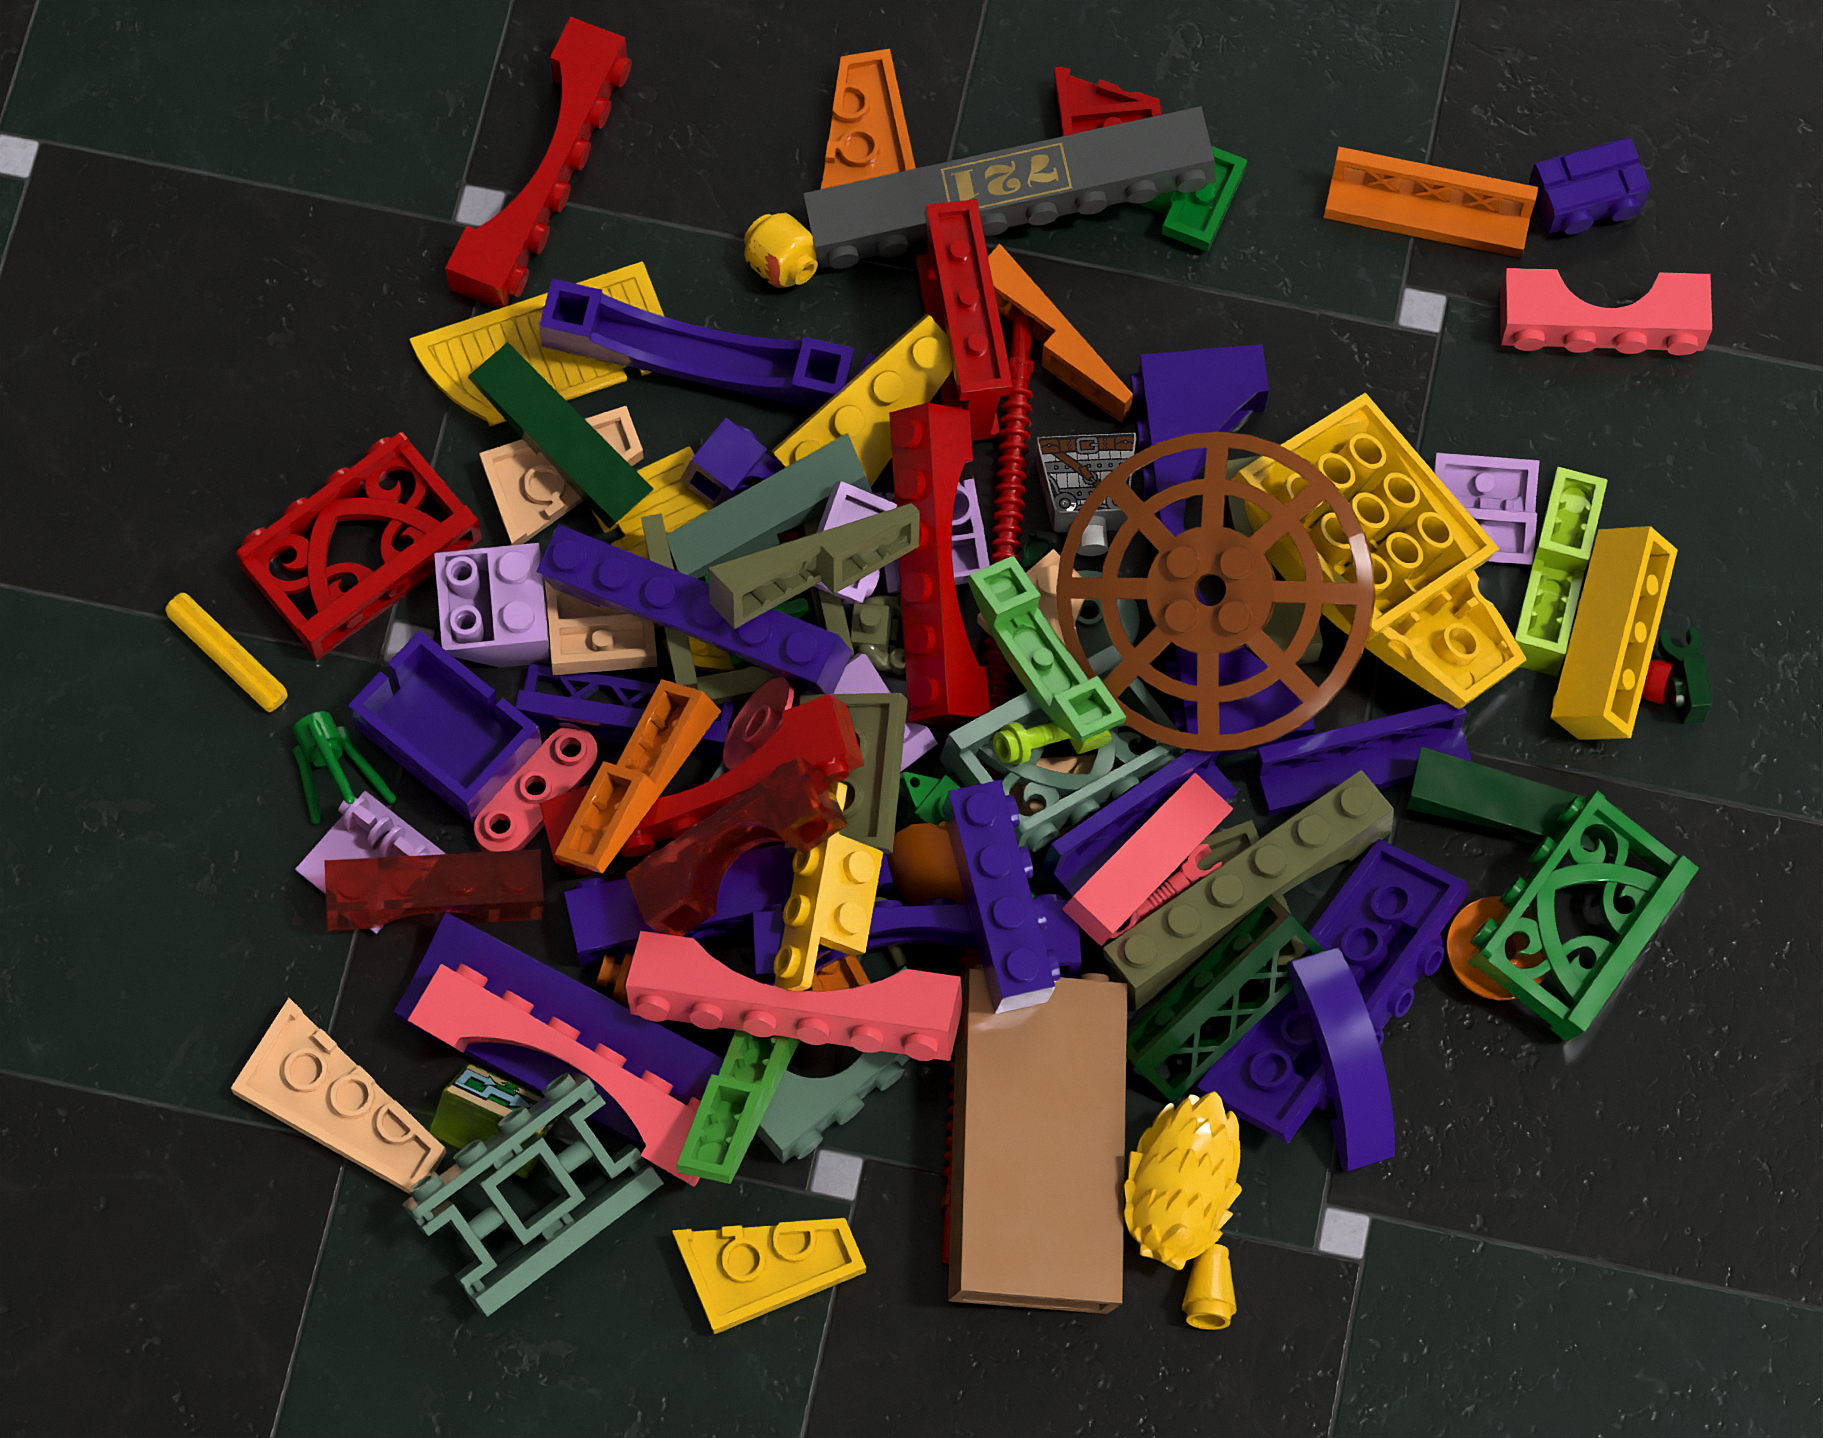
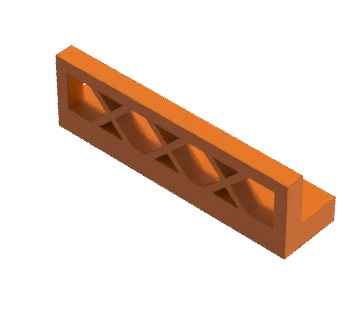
[1324,147,1538,258]

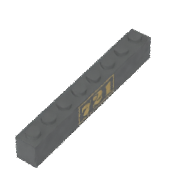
[803,106,1216,269]

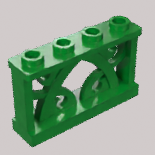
[1467,790,1699,1042]

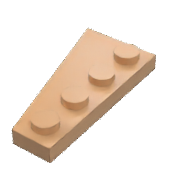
[231,998,446,1195]

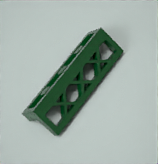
[1126,894,1325,1103]

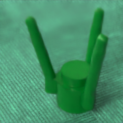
[292,711,396,825]

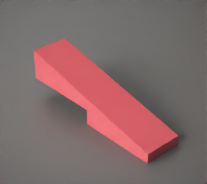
[1062,773,1233,946]

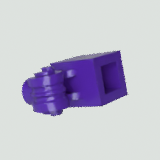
[679,418,786,508]

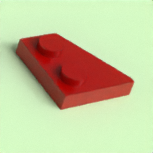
[1054,67,1162,136]

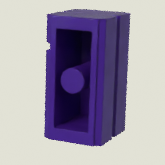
[1529,137,1650,235]

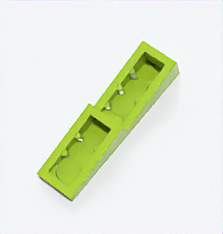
[1514,467,1608,677]

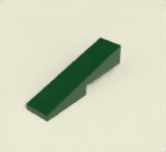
[468,342,654,529]
[1407,746,1623,861]

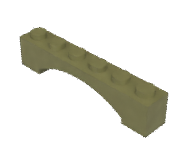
[1103,770,1394,1010]

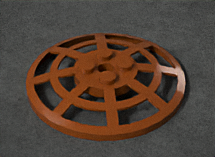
[1056,431,1376,752]

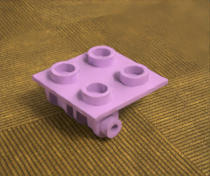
[295,791,446,934]

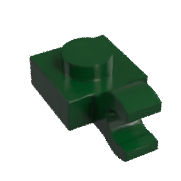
[1658,627,1713,724]

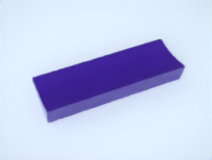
[394,912,724,1150]

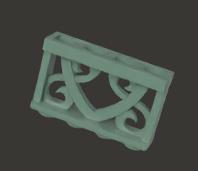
[939,644,1186,852]

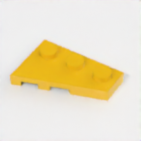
[672,1218,866,1335]

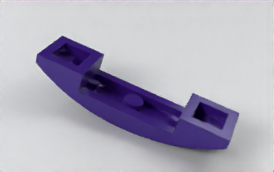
[1287,947,1395,1172]

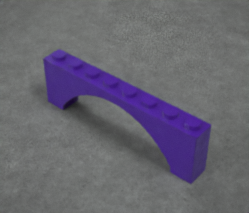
[1130,344,1315,755]

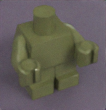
[846,593,906,675]

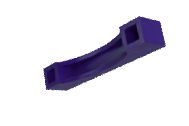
[539,278,854,410]
[536,524,852,694]
[752,894,1082,986]

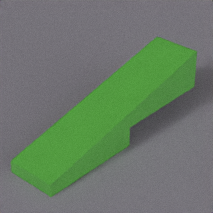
[676,1030,800,1184]

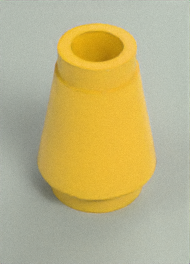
[1182,1244,1237,1330]

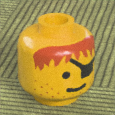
[744,213,818,289]

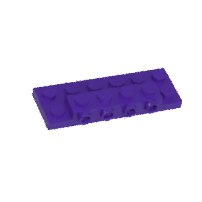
[1197,838,1469,1144]

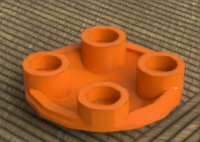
[887,821,967,906]

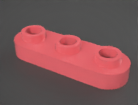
[474,727,599,859]

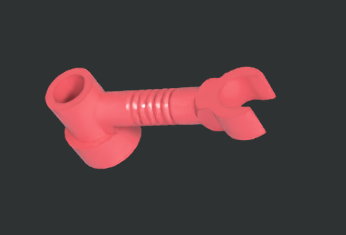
[1107,844,1223,943]

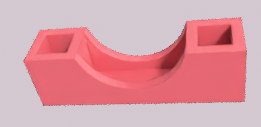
[1500,268,1712,355]

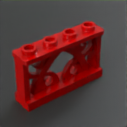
[915,199,1013,441]
[236,432,482,661]

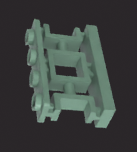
[402,1073,664,1317]

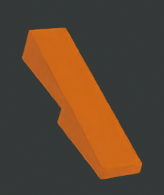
[988,243,1133,424]
[555,679,721,873]

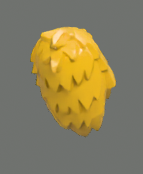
[1123,1091,1242,1271]

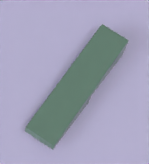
[666,433,873,579]

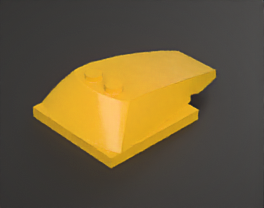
[1231,393,1527,710]

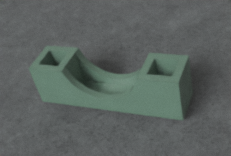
[756,966,911,1164]

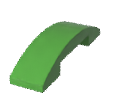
[968,555,1126,742]

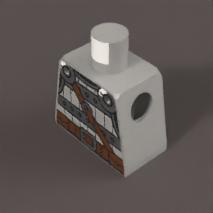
[1035,433,1136,556]

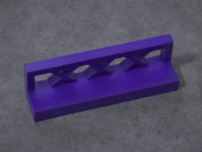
[515,663,736,760]
[1253,702,1472,817]
[1040,749,1238,901]

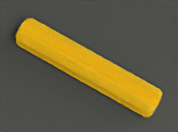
[165,593,288,712]

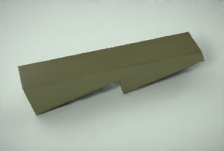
[708,503,920,629]

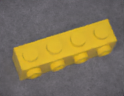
[1550,526,1678,740]

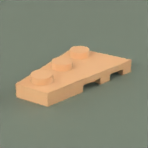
[479,406,644,545]

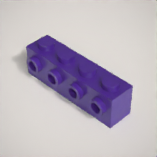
[942,780,1060,1014]

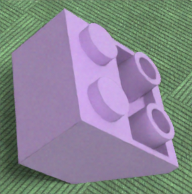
[434,543,552,668]

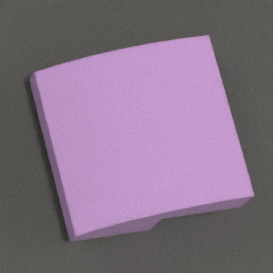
[1433,452,1539,565]

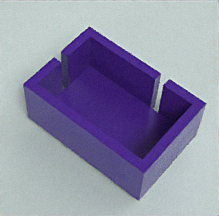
[348,630,542,824]

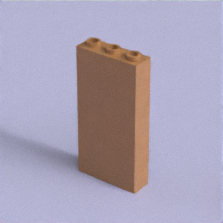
[948,964,1127,1314]

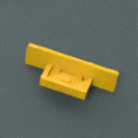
[773,781,883,992]

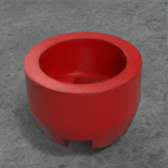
[1641,660,1675,704]

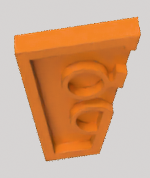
[821,48,916,189]

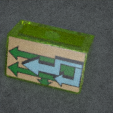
[429,1064,561,1179]

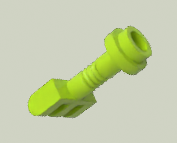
[993,721,1112,765]

